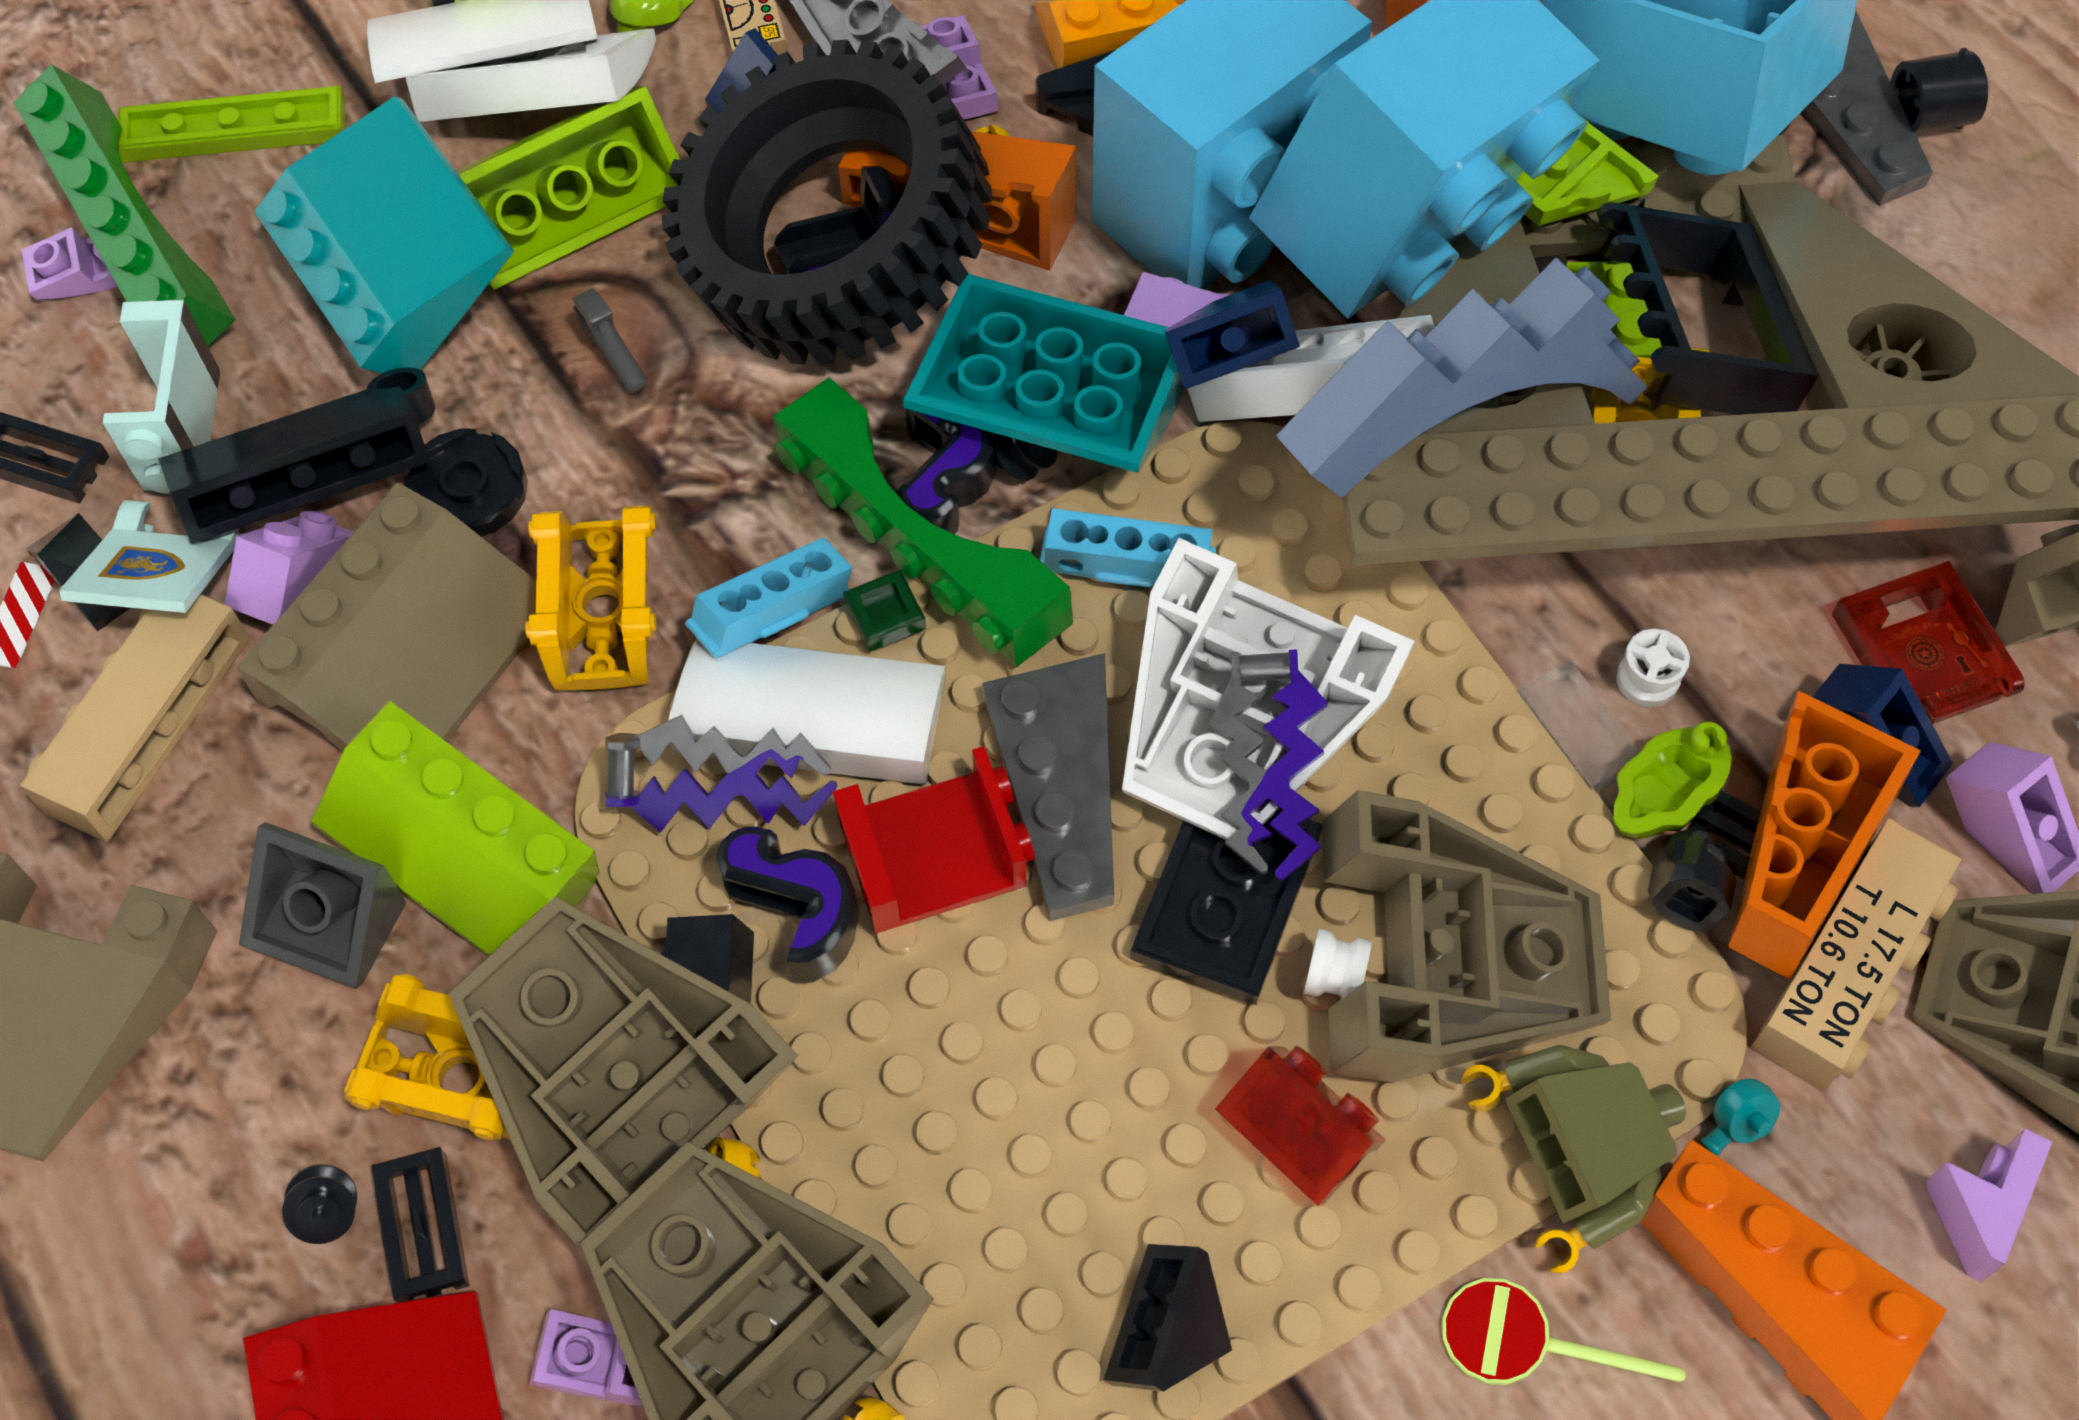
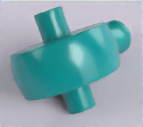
[1701,1078,1780,1156]

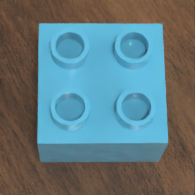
[1092,0,1372,289]
[1249,0,1600,319]
[1543,0,1857,175]

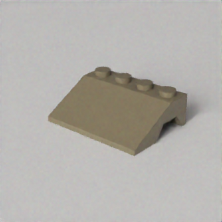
[236,482,536,752]

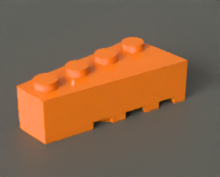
[838,131,1076,271]
[1728,690,1921,980]
[1641,1139,1947,1420]

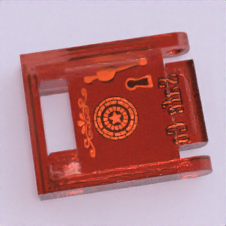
[1831,561,2025,725]

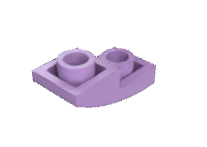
[921,15,999,120]
[21,227,118,300]
[529,1309,643,1406]

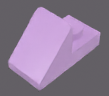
[1926,1128,2052,1282]

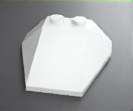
[1122,538,1415,840]

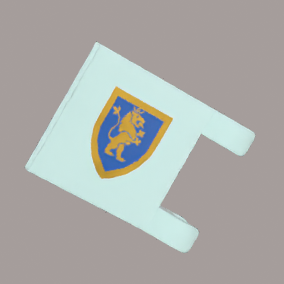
[59,500,245,613]

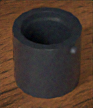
[1891,48,1988,134]

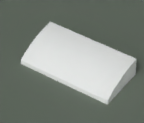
[367,0,598,83]
[405,28,656,122]
[1187,315,1434,422]
[669,638,946,785]

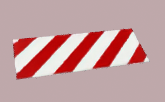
[0,562,55,669]

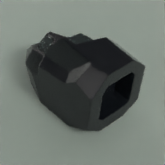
[1648,829,1737,932]

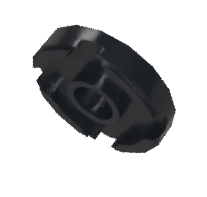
[404,428,528,537]

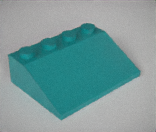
[254,96,514,373]
[903,274,1184,473]

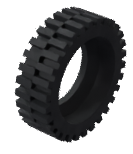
[662,39,992,365]

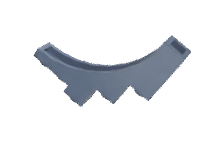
[1276,258,1648,498]

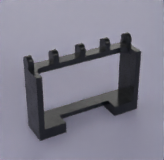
[1597,202,1819,415]

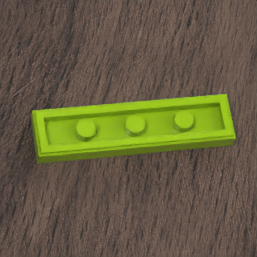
[118,86,346,163]

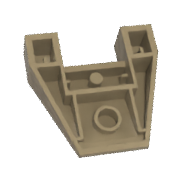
[1322,790,1611,1083]
[0,852,217,1161]
[1913,890,2079,1134]

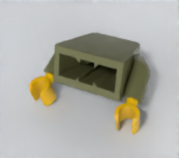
[1461,1045,1686,1273]

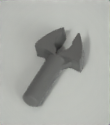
[572,288,647,393]

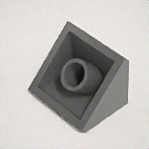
[239,822,406,989]

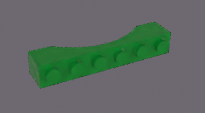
[14,64,236,346]
[773,377,1073,667]

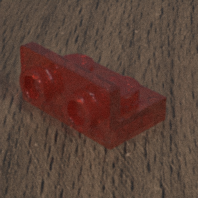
[1215,1045,1386,1206]

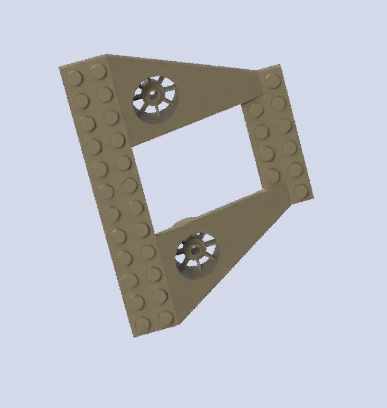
[1343,135,2079,565]

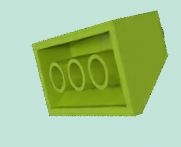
[456,86,680,290]
[311,701,600,957]

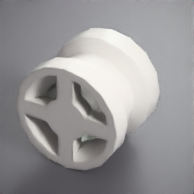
[1616,628,1690,708]
[1304,928,1372,998]

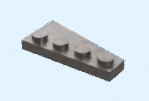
[789,0,967,86]
[1803,10,1933,206]
[982,653,1114,921]

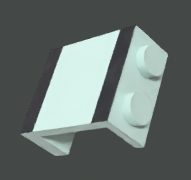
[102,300,220,494]

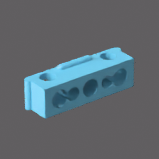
[1040,508,1216,588]
[685,537,853,658]

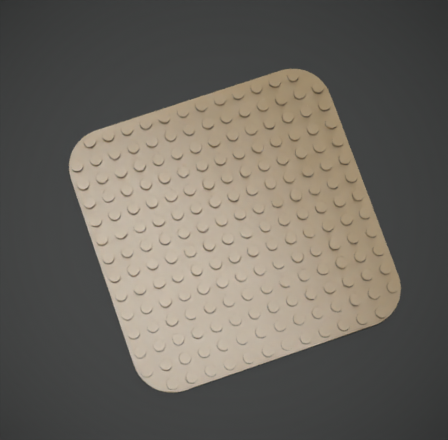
[575,421,1747,1420]

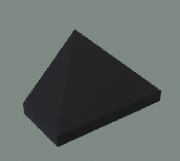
[27,513,131,632]
[1103,1244,1232,1392]

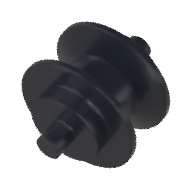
[993,433,1057,481]
[282,1164,357,1244]

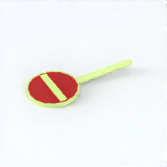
[1442,1278,1686,1385]

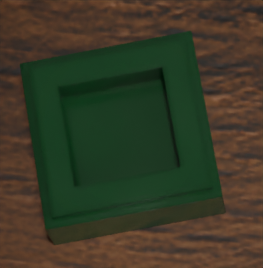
[843,569,926,652]

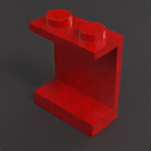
[832,746,1035,934]

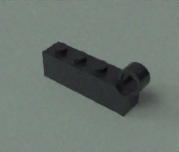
[158,367,436,544]

